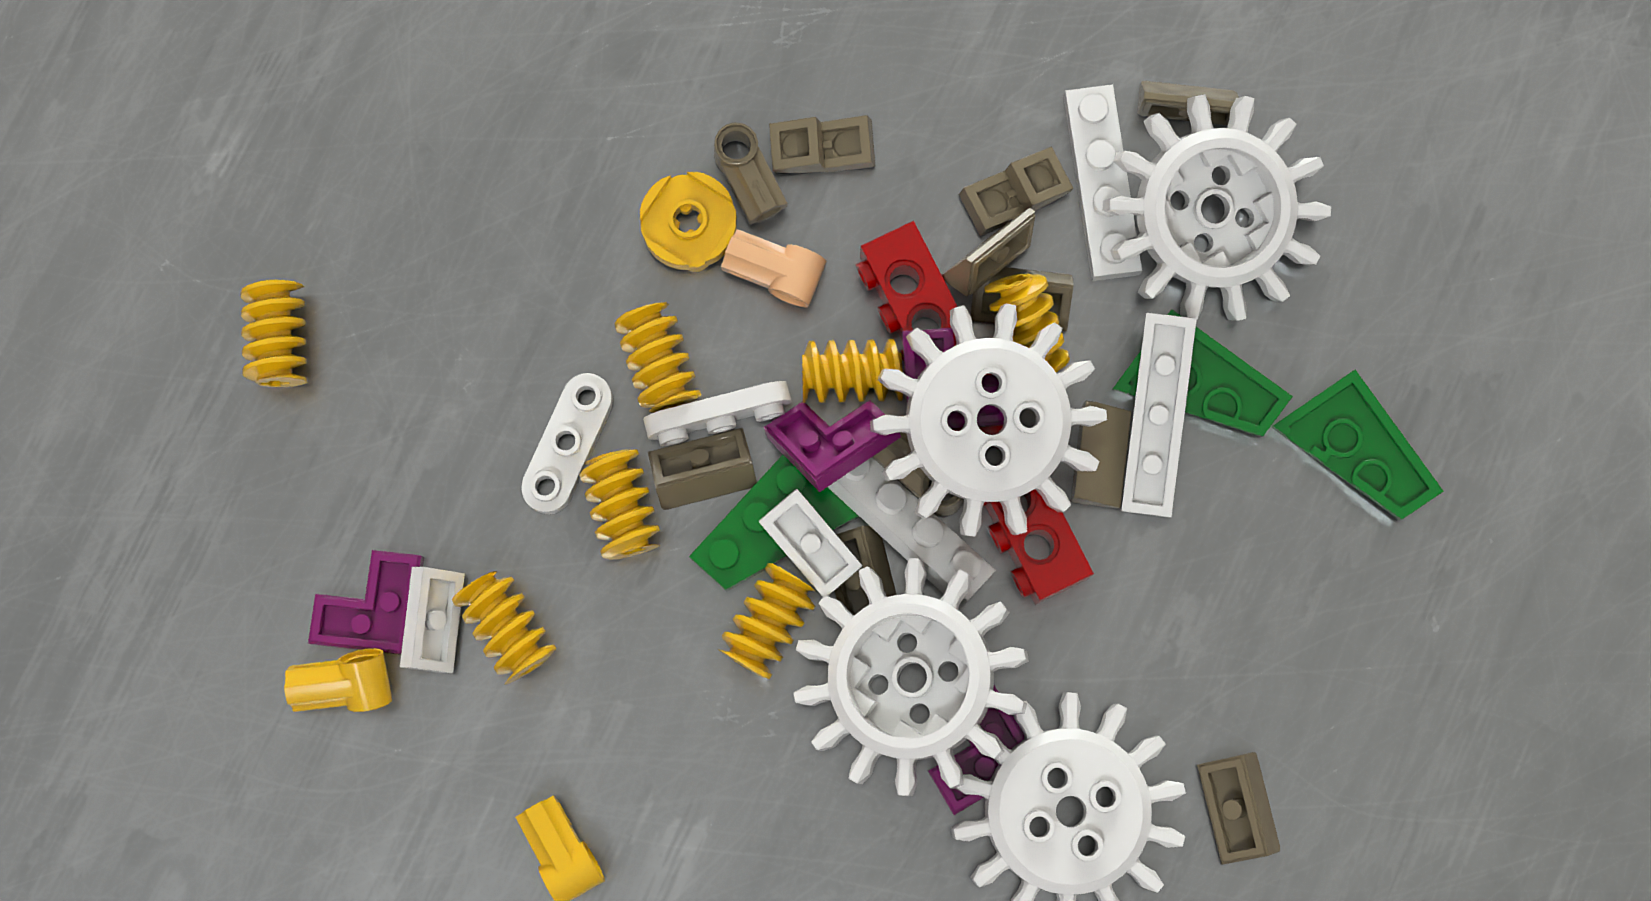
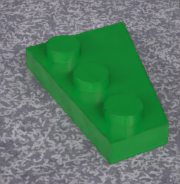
[1112,309,1293,437]
[1272,369,1444,520]
[689,455,859,592]

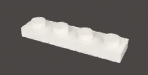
[1063,84,1142,281]
[1121,313,1197,517]
[828,457,996,609]

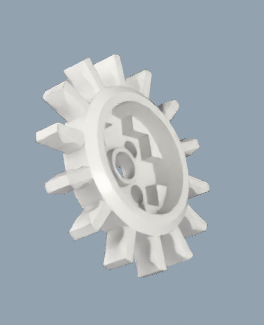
[1102,94,1331,321]
[870,304,1107,537]
[793,558,1029,796]
[951,692,1186,901]

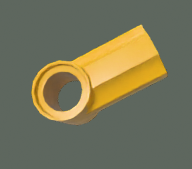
[284,648,392,712]
[515,795,605,901]

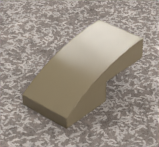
[769,115,876,173]
[958,146,1074,237]

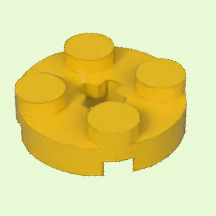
[640,172,737,272]

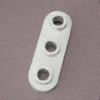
[521,373,613,514]
[643,381,792,446]

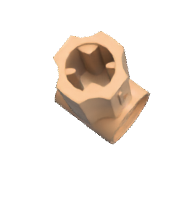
[721,229,827,308]

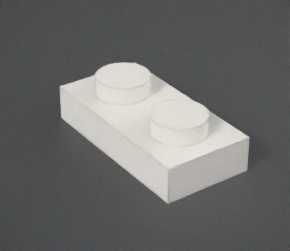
[759,489,862,597]
[400,567,465,673]

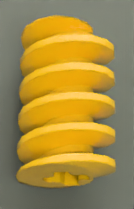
[984,274,1070,372]
[240,279,307,387]
[614,302,701,413]
[802,339,903,403]
[579,449,660,560]
[718,563,816,679]
[452,571,556,685]

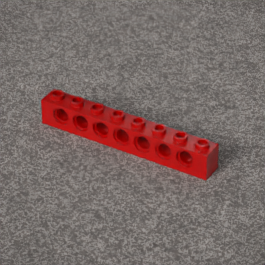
[856,221,1094,605]

